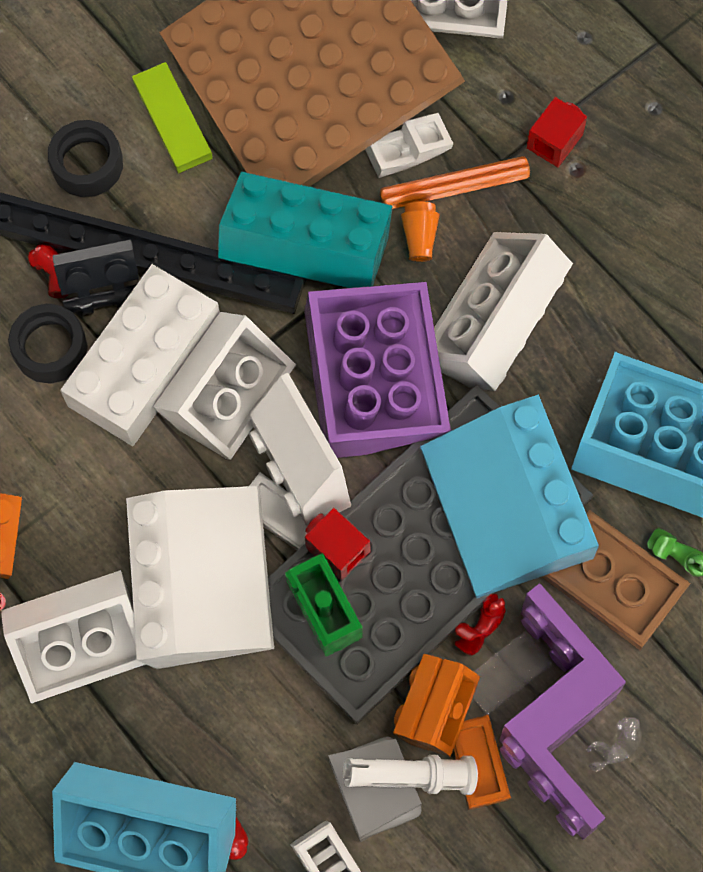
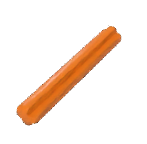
[380,156,530,209]

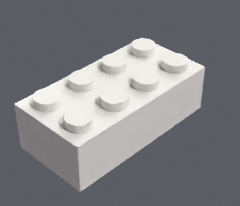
[60,264,220,446]

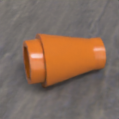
[401,202,440,262]

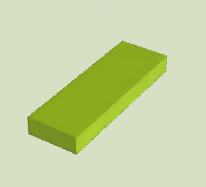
[132,62,213,174]

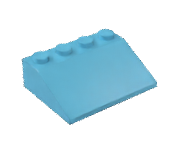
[571,352,703,518]
[420,394,599,599]

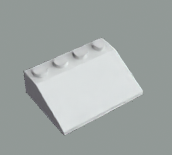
[126,486,274,669]

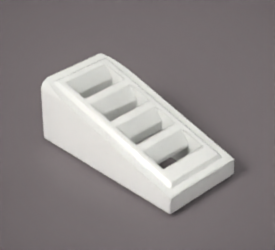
[290,821,361,872]

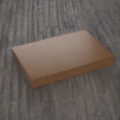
[542,510,690,650]

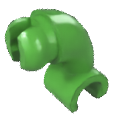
[647,528,703,577]

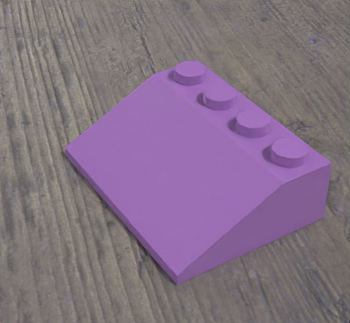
[304,282,451,458]

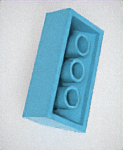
[52,762,236,872]

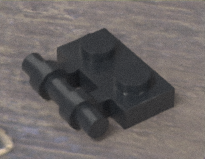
[52,239,139,315]

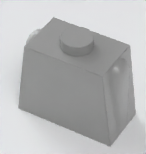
[328,736,422,842]

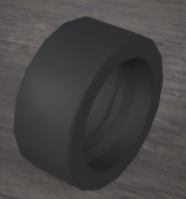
[48,120,123,197]
[8,303,88,384]

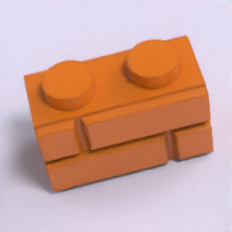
[393,654,480,757]

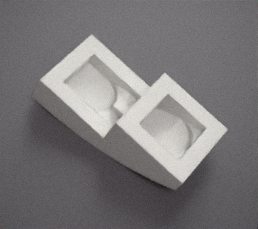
[365,113,453,178]

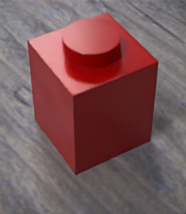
[527,97,587,168]
[304,508,370,581]

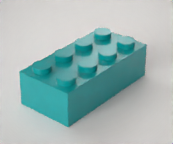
[218,172,393,288]

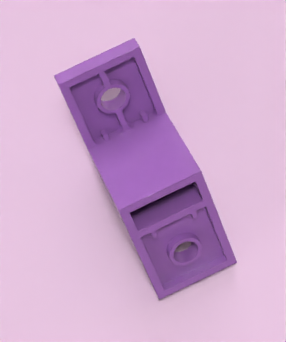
[499,583,626,840]

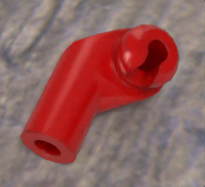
[28,245,68,298]

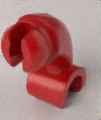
[455,594,506,656]

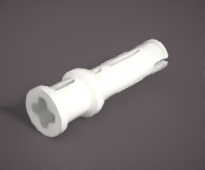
[343,755,478,795]

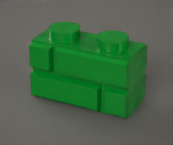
[285,553,363,657]

